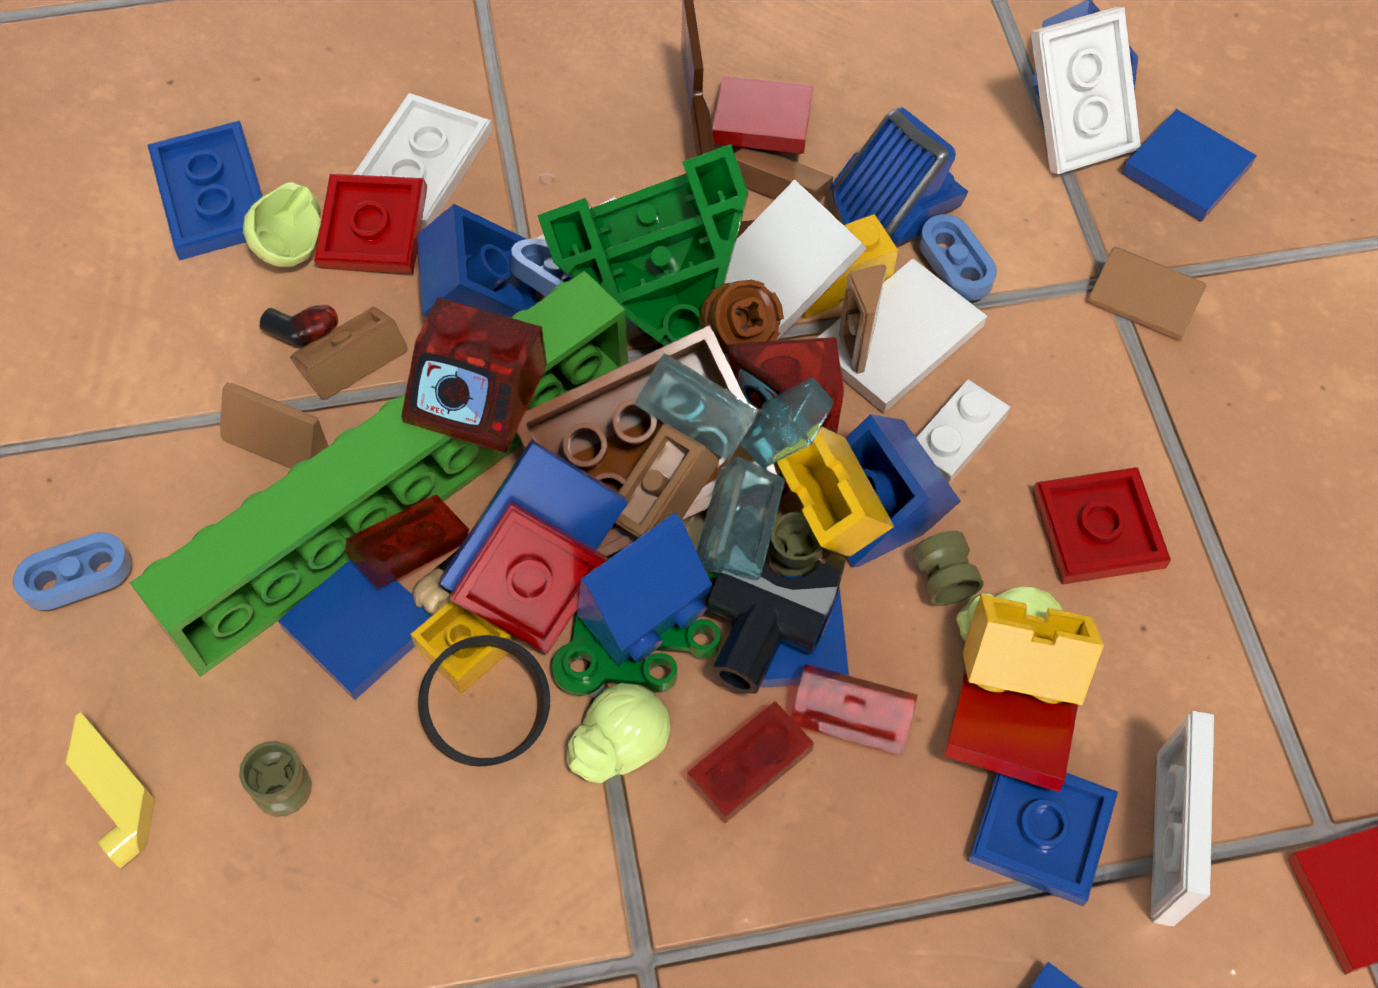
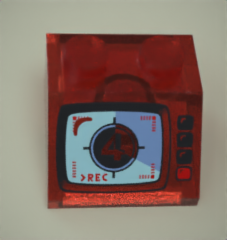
[401,297,547,453]
[728,337,844,445]

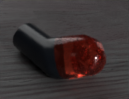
[259,304,338,347]

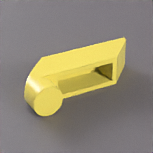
[66,712,155,869]

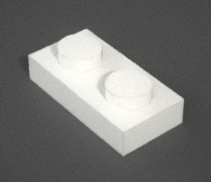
[916,379,1011,485]

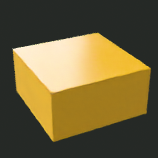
[410,600,512,694]

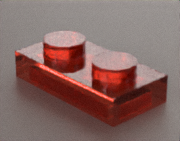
[345,494,469,589]
[790,664,918,755]
[687,701,814,823]

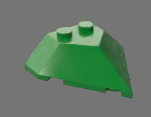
[537,144,748,346]

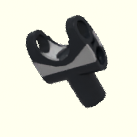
[707,522,846,694]

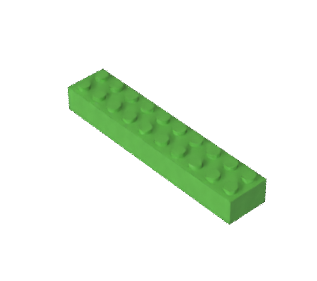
[130,271,628,677]

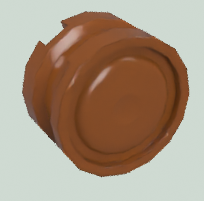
[700,279,784,355]

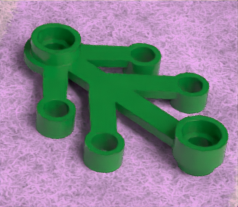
[552,549,728,696]

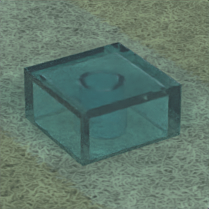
[740,377,834,469]

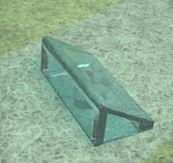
[634,353,760,461]
[697,457,785,581]

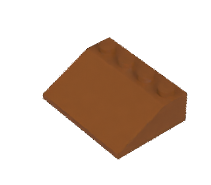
[511,325,781,557]

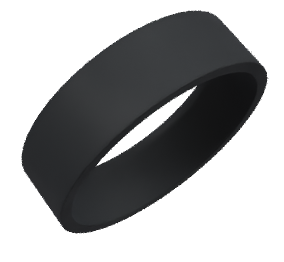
[418,635,550,767]

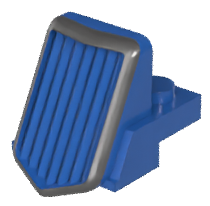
[829,107,969,245]

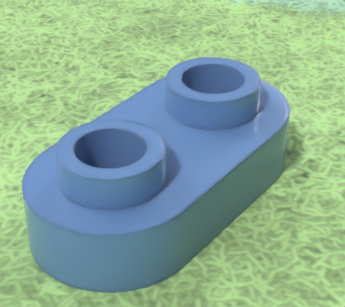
[919,214,997,301]
[510,239,573,297]
[13,532,131,610]

